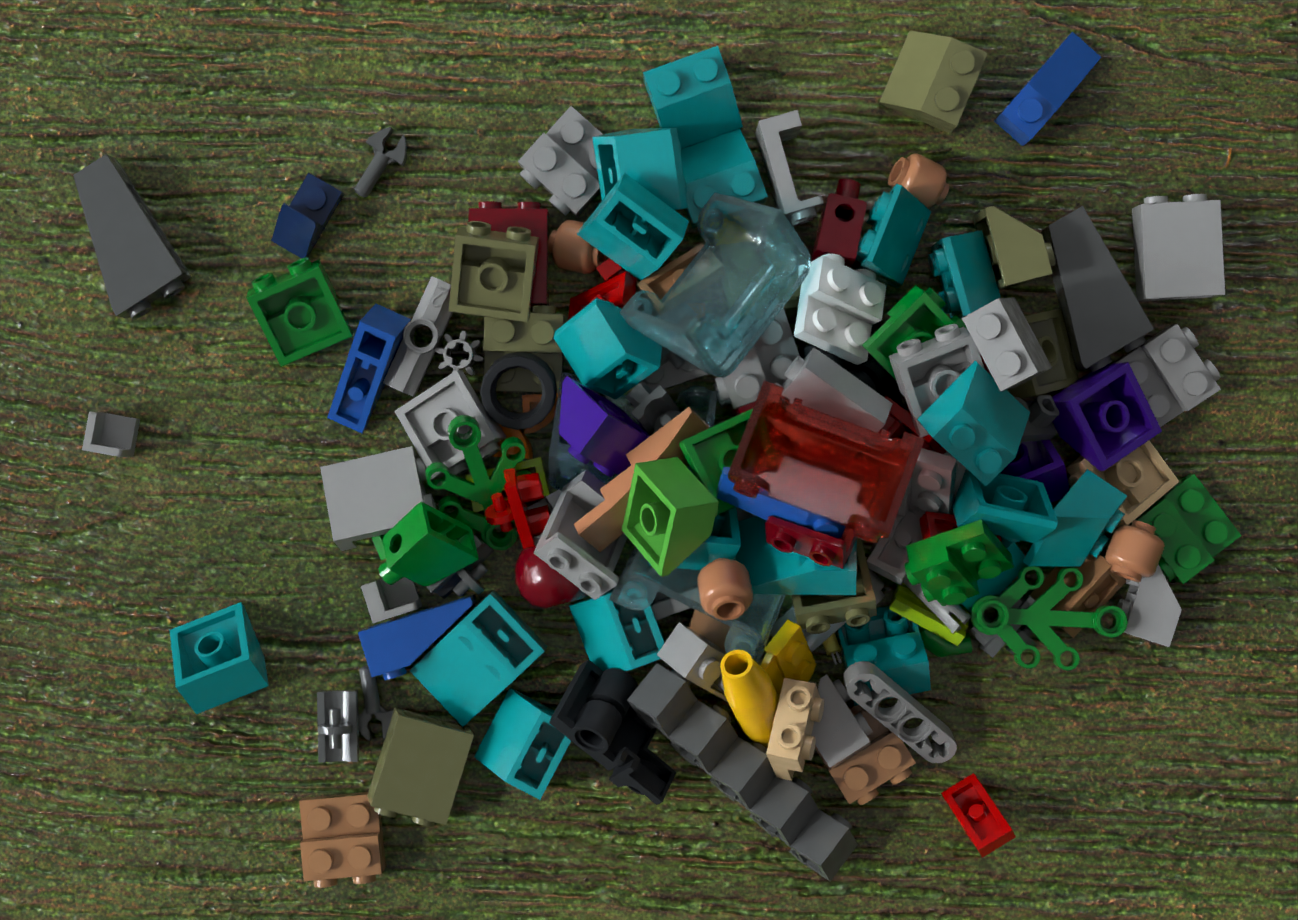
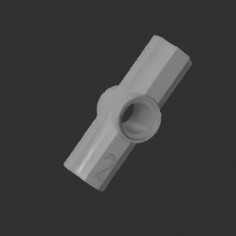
[383,276,453,397]

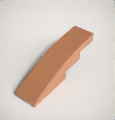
[574,407,710,552]

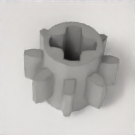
[435,330,484,376]

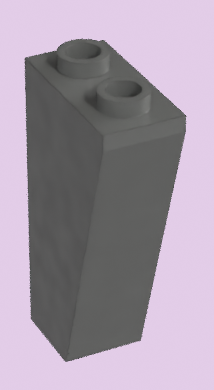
[73,154,192,320]
[1041,206,1154,372]

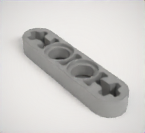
[843,661,957,763]

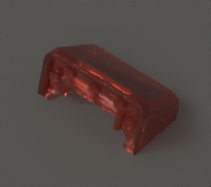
[728,380,925,543]

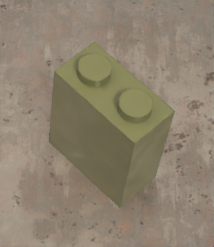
[367,707,474,827]

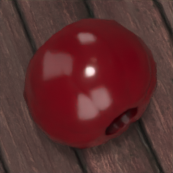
[515,546,588,609]

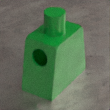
[378,502,479,586]

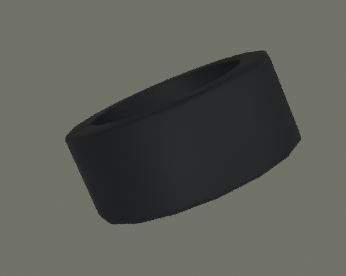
[480,352,557,430]

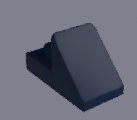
[271,173,344,258]

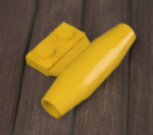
[720,619,816,748]

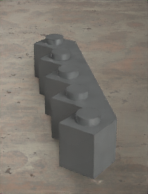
[627,663,858,881]

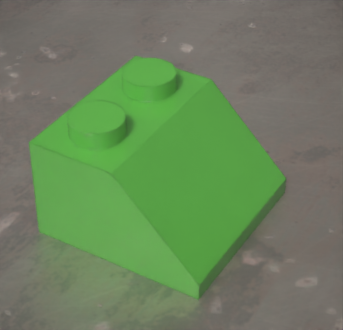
[622,457,719,577]

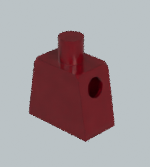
[809,179,867,268]

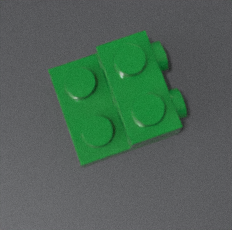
[246,257,353,367]
[862,285,967,380]
[679,408,788,516]
[1131,473,1241,584]
[905,519,1014,606]

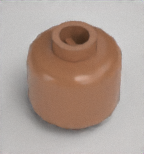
[888,153,949,209]
[548,220,607,274]
[1105,520,1164,582]
[697,558,753,621]

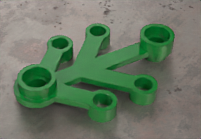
[425,415,532,550]
[970,565,1127,671]

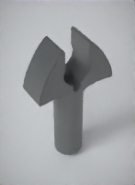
[354,127,408,197]
[358,665,394,741]

